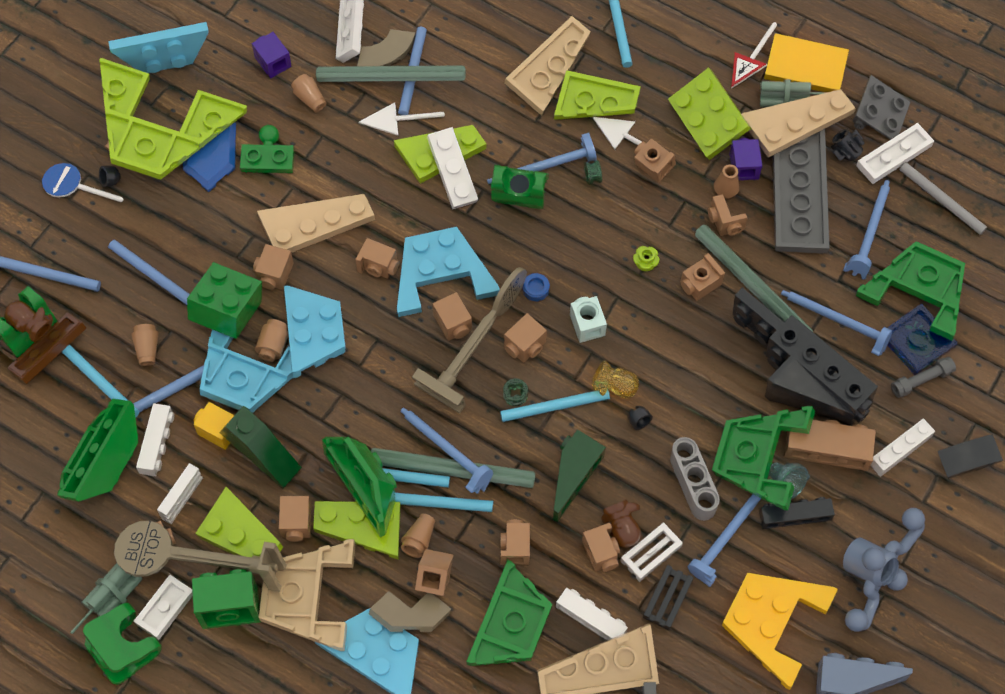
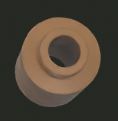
[255,319,289,362]

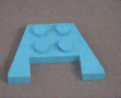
[397,227,500,317]
[200,330,293,413]

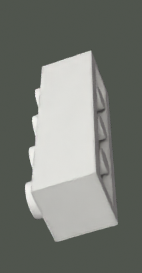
[136,403,174,476]
[870,418,935,477]
[556,588,628,641]

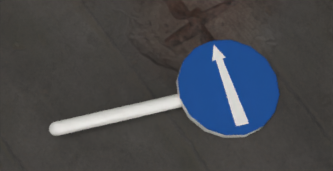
[42,163,123,202]

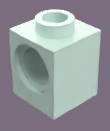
[570,296,607,343]

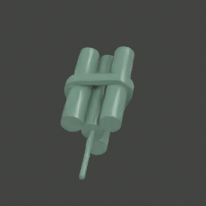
[760,79,825,108]
[70,563,143,634]

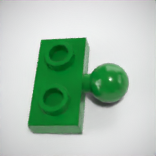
[240,125,295,173]

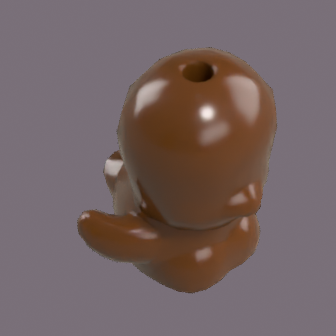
[4,300,53,343]
[601,499,641,548]

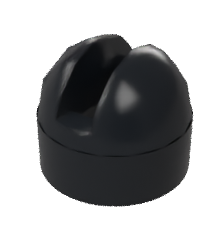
[99,166,121,187]
[628,405,653,430]

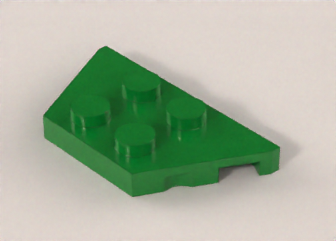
[466,560,552,666]

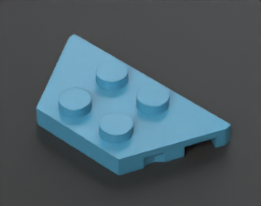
[108,22,209,73]
[284,286,345,378]
[315,608,419,694]

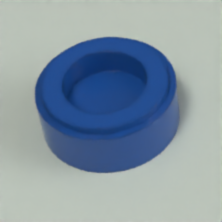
[523,273,550,301]

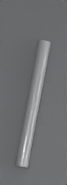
[899,162,987,235]

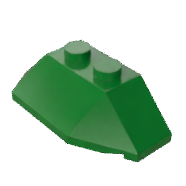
[57,399,139,502]
[322,437,397,537]

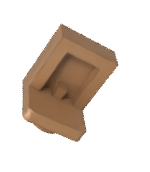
[708,194,748,236]

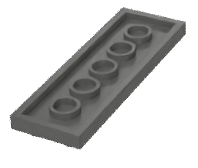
[772,129,830,253]

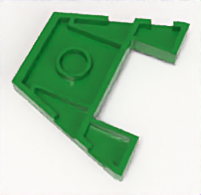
[856,241,965,341]
[712,406,815,511]

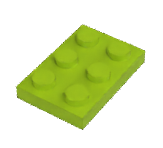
[668,68,751,160]

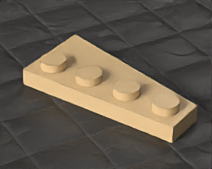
[504,16,591,116]
[742,89,856,157]
[257,194,375,253]
[537,623,659,694]

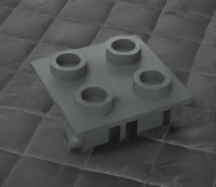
[853,75,911,140]

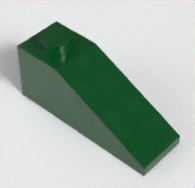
[219,406,302,489]
[553,429,606,523]

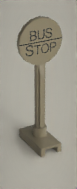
[412,267,527,414]
[114,521,287,592]

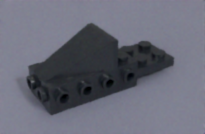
[732,287,878,426]

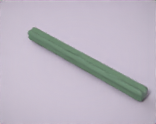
[316,65,466,82]
[695,224,813,332]
[371,448,536,488]

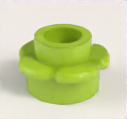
[633,246,660,271]

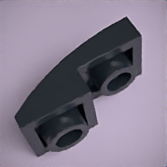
[937,434,1003,479]

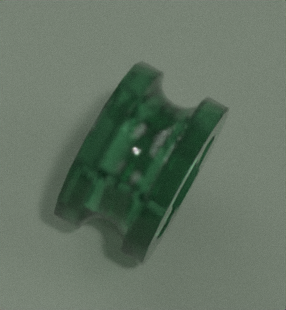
[584,160,603,185]
[503,378,528,406]

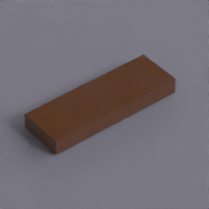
[8,313,86,384]

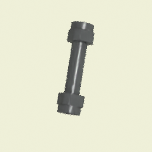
[891,357,956,398]

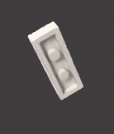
[336,0,364,63]
[856,123,934,184]
[427,127,478,210]

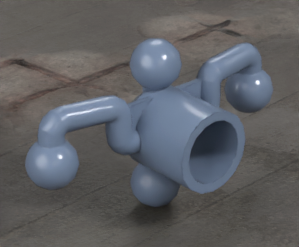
[843,508,925,632]

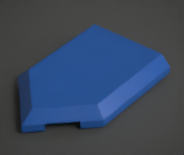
[183,122,236,192]

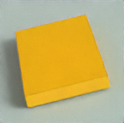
[764,33,849,93]

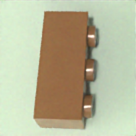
[784,420,876,471]

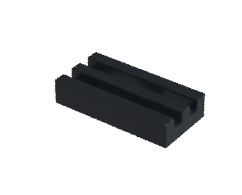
[643,565,694,630]

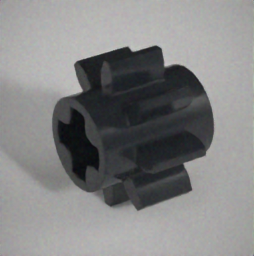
[831,129,865,161]

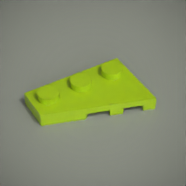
[554,70,641,120]
[394,125,486,184]
[195,487,283,557]
[313,501,401,560]

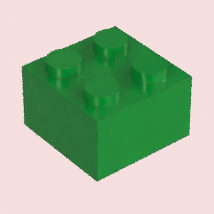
[187,262,262,339]
[192,569,261,629]

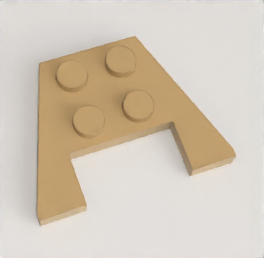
[259,539,356,651]

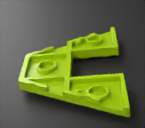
[99,58,247,180]

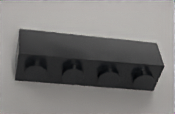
[759,497,835,529]

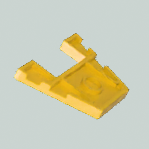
[722,573,838,690]

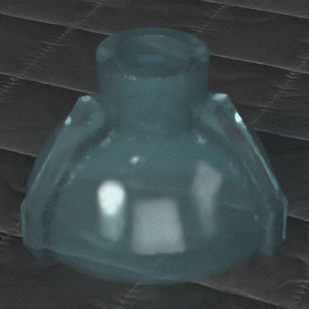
[769,462,810,499]

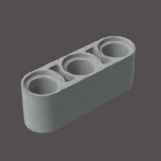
[670,437,720,521]

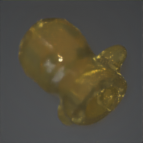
[592,360,639,399]

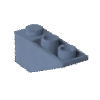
[816,653,913,694]

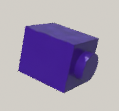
[252,32,292,78]
[729,138,762,180]

